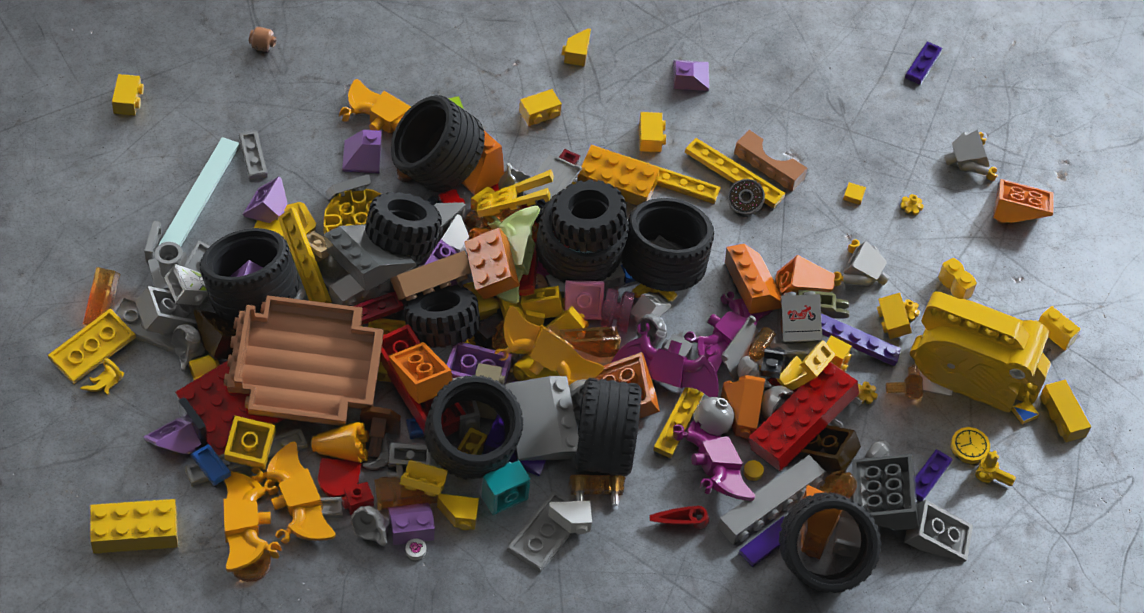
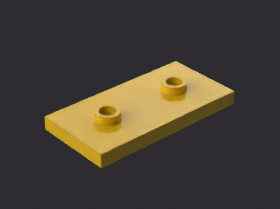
[48,308,136,385]

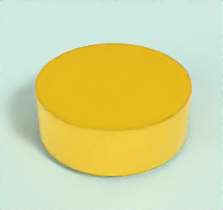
[743,460,764,481]

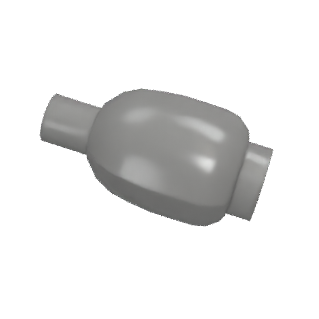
[865,440,891,458]

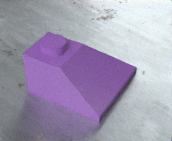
[673,60,709,91]
[342,130,381,173]
[242,176,288,223]
[143,418,201,454]

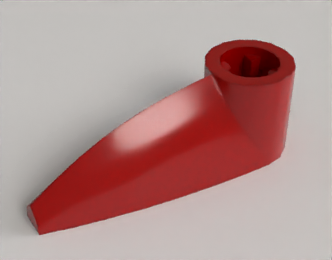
[649,506,709,529]

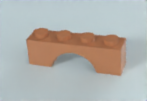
[734,130,807,191]

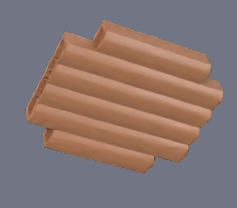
[224,295,383,426]

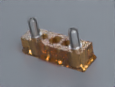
[568,475,626,506]

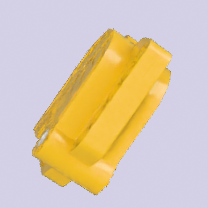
[910,291,1051,412]

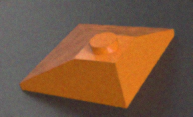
[993,179,1053,223]
[595,352,660,418]

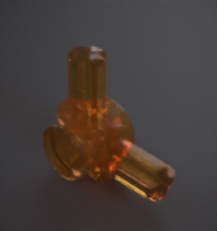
[885,364,924,400]

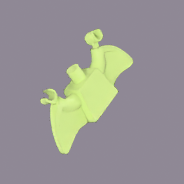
[473,206,540,304]

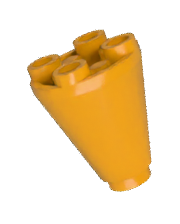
[311,422,369,463]

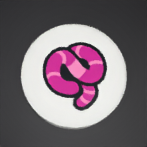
[406,539,426,560]

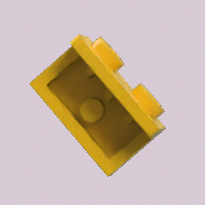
[400,460,448,496]

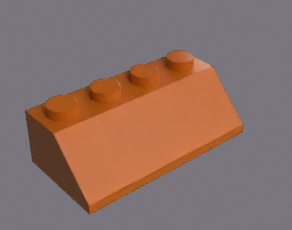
[725,244,782,314]

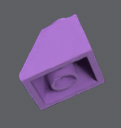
[388,503,435,545]

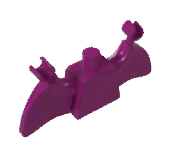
[684,291,773,373]
[611,323,719,397]
[673,420,755,501]

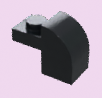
[760,347,786,379]

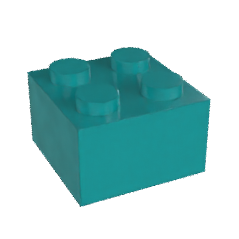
[481,460,531,515]

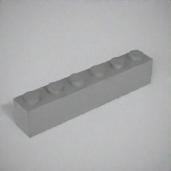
[717,455,825,545]

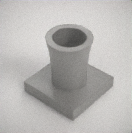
[148,242,187,290]

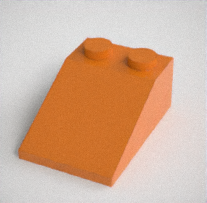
[389,342,453,404]

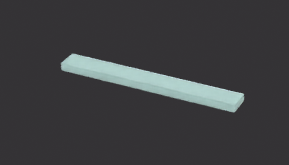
[159,137,239,247]

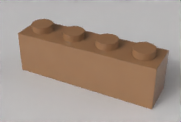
[391,250,471,301]

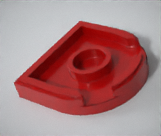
[318,458,361,497]

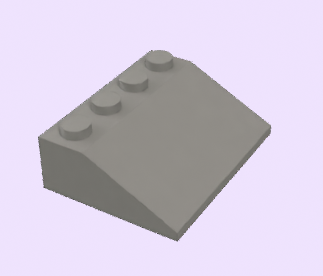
[504,376,579,461]

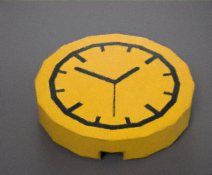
[950,427,990,464]

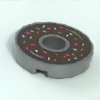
[728,179,765,216]

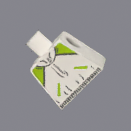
[164,264,209,305]

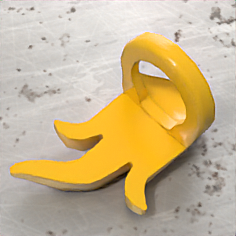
[80,358,124,395]

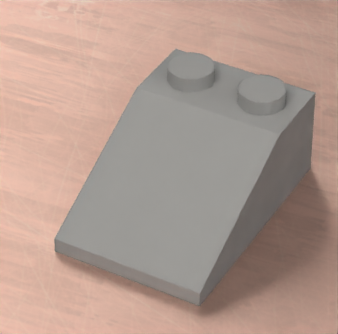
[136,286,201,334]
[904,500,973,562]

